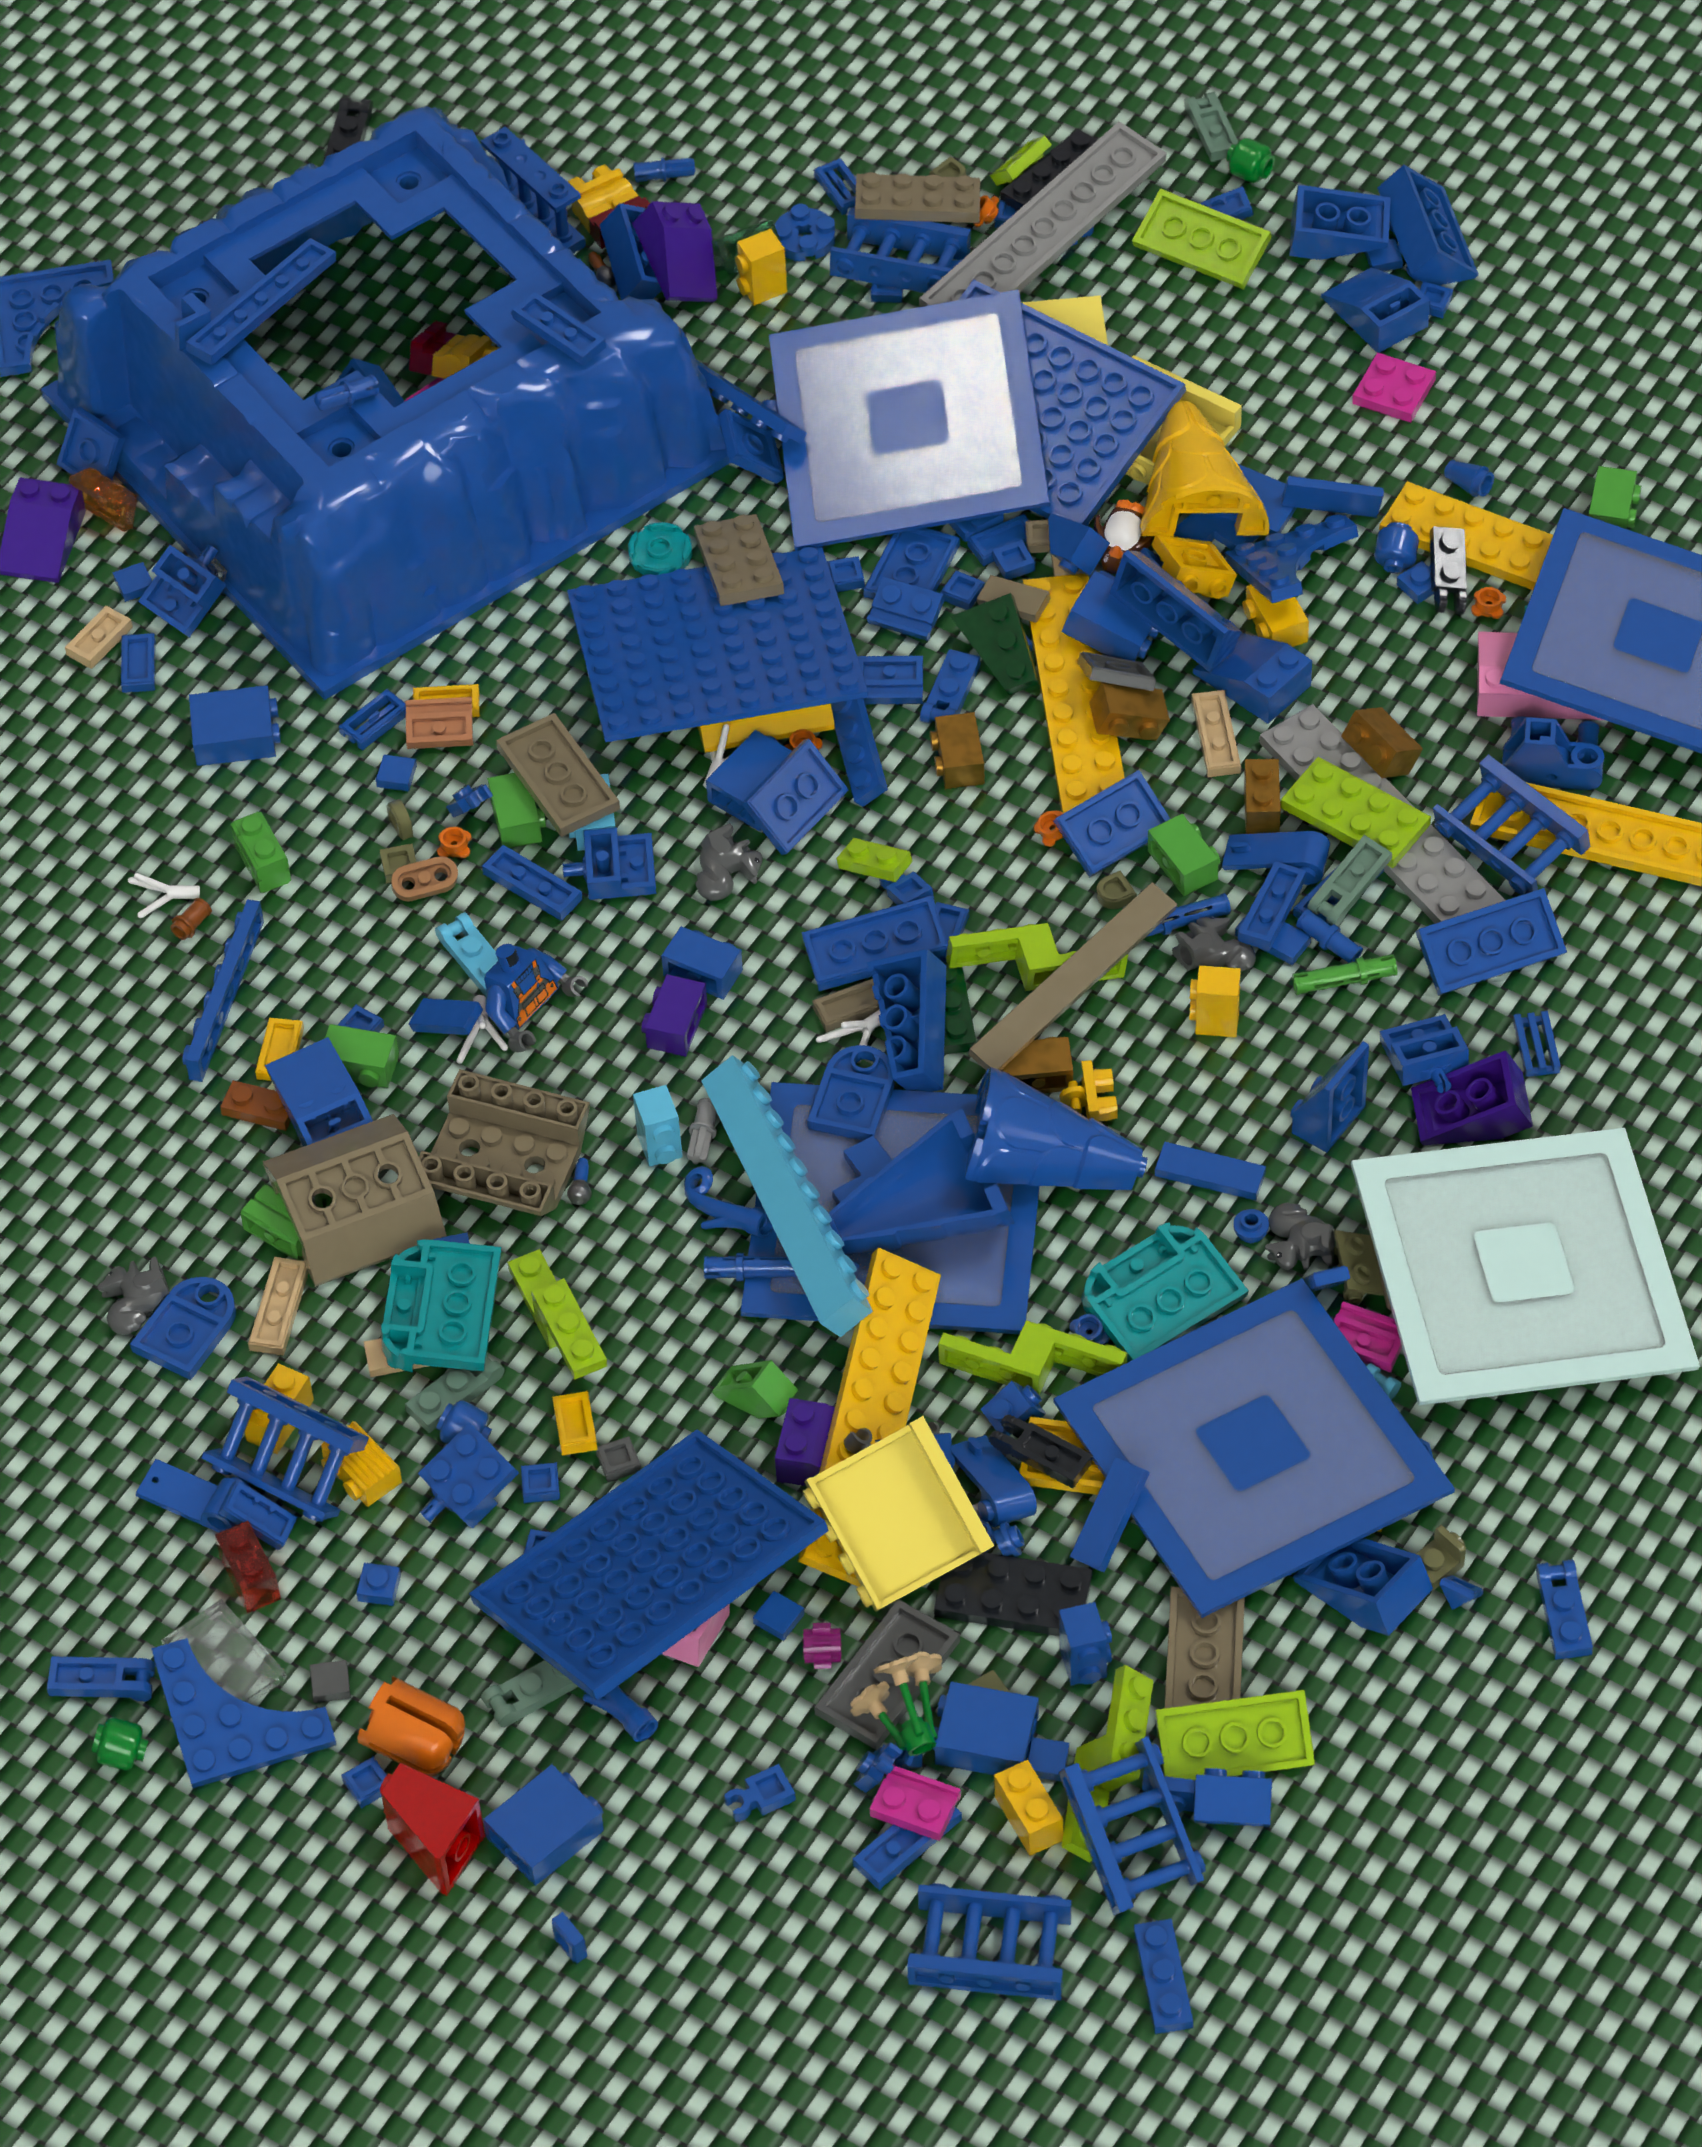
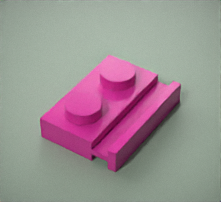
[1334,1301,1402,1372]
[869,1765,961,1841]

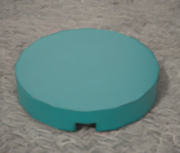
[628,522,692,575]

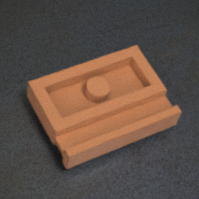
[405,697,473,749]

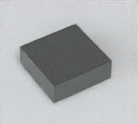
[595,1436,641,1482]
[310,1660,351,1703]

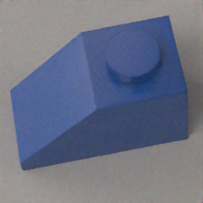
[1048,513,1110,576]

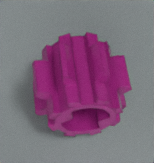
[803,1623,841,1669]

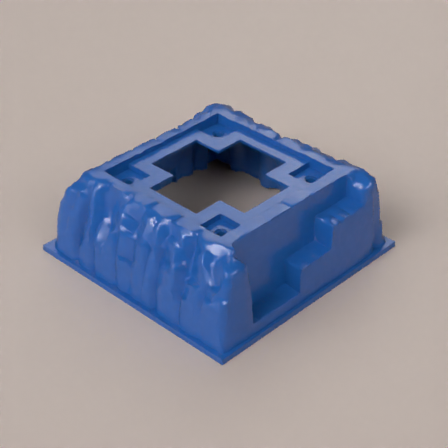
[41,106,731,700]

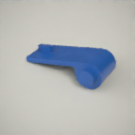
[1222,831,1330,885]
[951,1435,1037,1527]
[136,1459,250,1535]

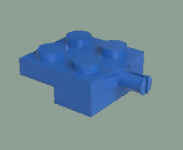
[138,544,227,638]
[562,828,657,900]
[1380,1014,1469,1093]
[418,1422,519,1529]

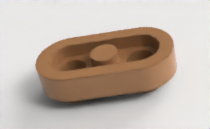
[391,856,458,901]

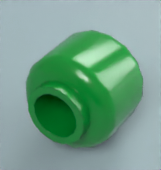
[1226,138,1275,183]
[91,1717,149,1771]

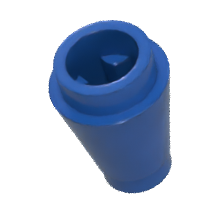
[1444,460,1494,497]

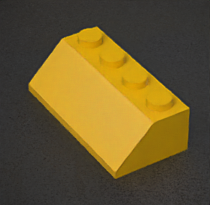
[698,703,835,753]

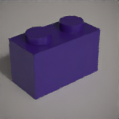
[641,974,707,1057]

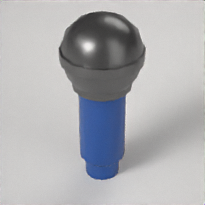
[567,1158,592,1205]

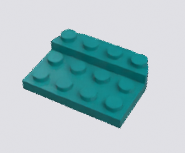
[1081,1222,1249,1362]
[381,1239,501,1372]

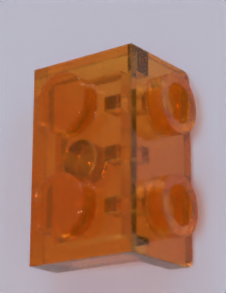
[69,467,137,532]

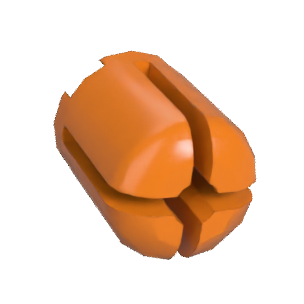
[357,1676,465,1776]

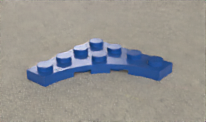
[0,259,114,377]
[1225,515,1359,603]
[151,1638,337,1789]

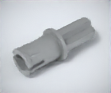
[686,1098,717,1164]

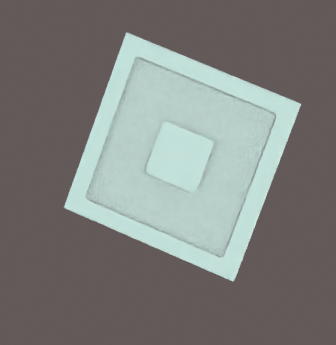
[1351,1128,1700,1405]

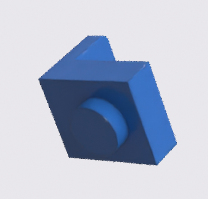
[981,1381,1046,1436]
[1142,1765,1196,1812]

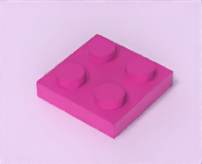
[1352,352,1436,423]

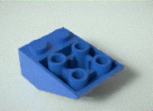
[1321,267,1430,353]
[265,1037,373,1147]

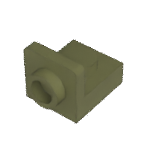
[1416,1525,1466,1591]

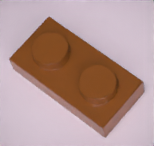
[220,1080,291,1131]

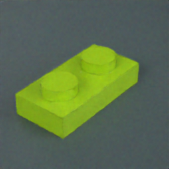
[990,135,1051,186]
[836,838,913,882]

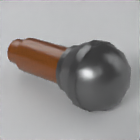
[588,252,616,287]

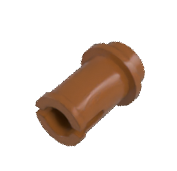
[170,898,212,940]

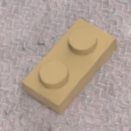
[65,606,133,669]

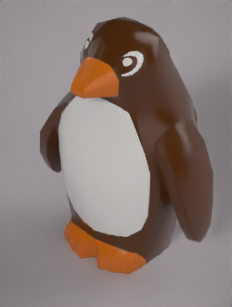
[1093,500,1155,574]

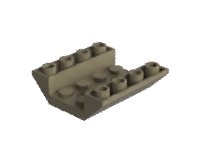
[419,1069,590,1216]
[263,1114,447,1287]

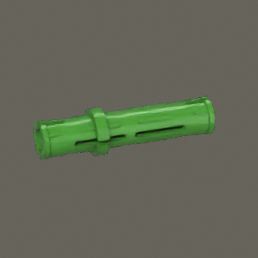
[1292,954,1398,995]

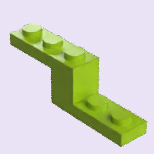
[946,923,1128,991]
[507,1249,608,1380]
[938,1320,1127,1395]
[1061,1665,1154,1862]

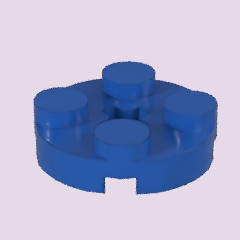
[773,204,835,261]

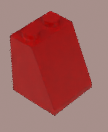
[380,1763,485,1895]

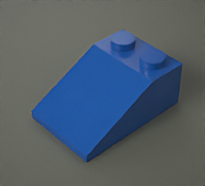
[1289,185,1391,260]
[1193,633,1312,724]
[1290,1041,1369,1153]
[1293,1538,1433,1636]

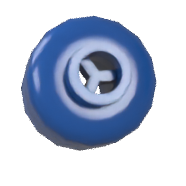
[1374,522,1419,573]
[436,1400,492,1444]

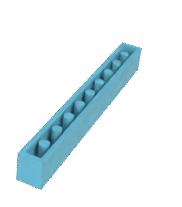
[701,1055,873,1337]

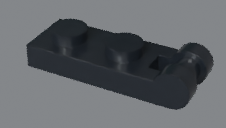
[324,97,373,160]

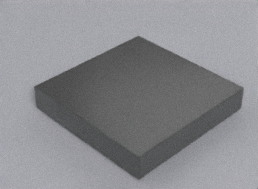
[1077,652,1156,691]

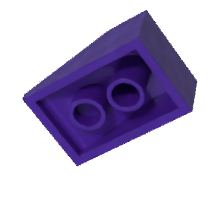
[632,201,718,302]
[0,477,86,583]
[1411,1050,1533,1146]
[775,1398,835,1486]

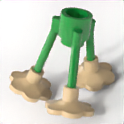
[850,1652,942,1756]

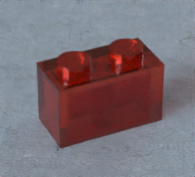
[214,1521,281,1613]

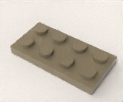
[855,173,980,223]
[694,514,784,606]
[496,713,620,837]
[1165,1587,1245,1708]

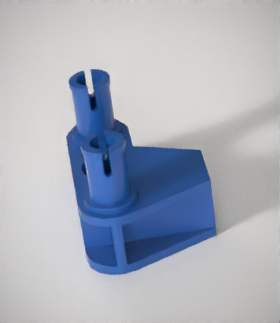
[1502,716,1604,790]

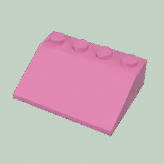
[1477,632,1603,720]

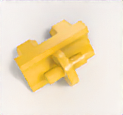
[1059,1060,1118,1122]

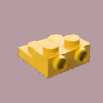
[1151,534,1237,599]

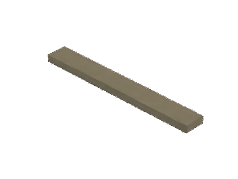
[968,882,1177,1071]

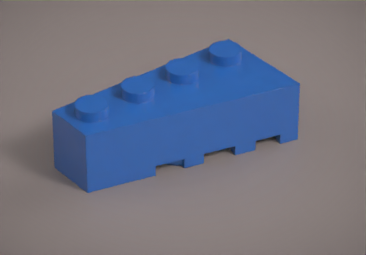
[866,949,946,1092]

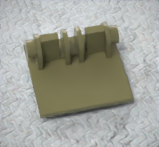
[1334,1230,1384,1305]

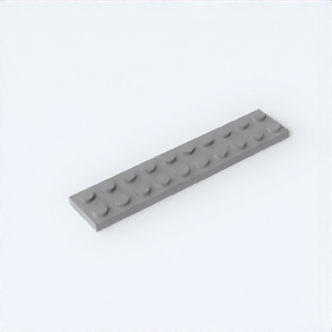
[919,121,1167,307]
[1260,704,1506,923]

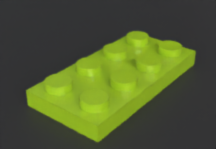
[1132,189,1272,289]
[1280,757,1431,868]
[1154,1690,1315,1780]

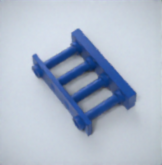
[481,126,586,254]
[830,207,971,293]
[1433,754,1591,895]
[201,1376,369,1522]
[1058,1736,1206,1915]
[907,1883,1072,2000]

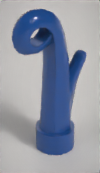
[684,1166,773,1238]
[583,1686,658,1742]

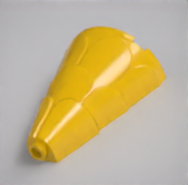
[1140,401,1269,536]

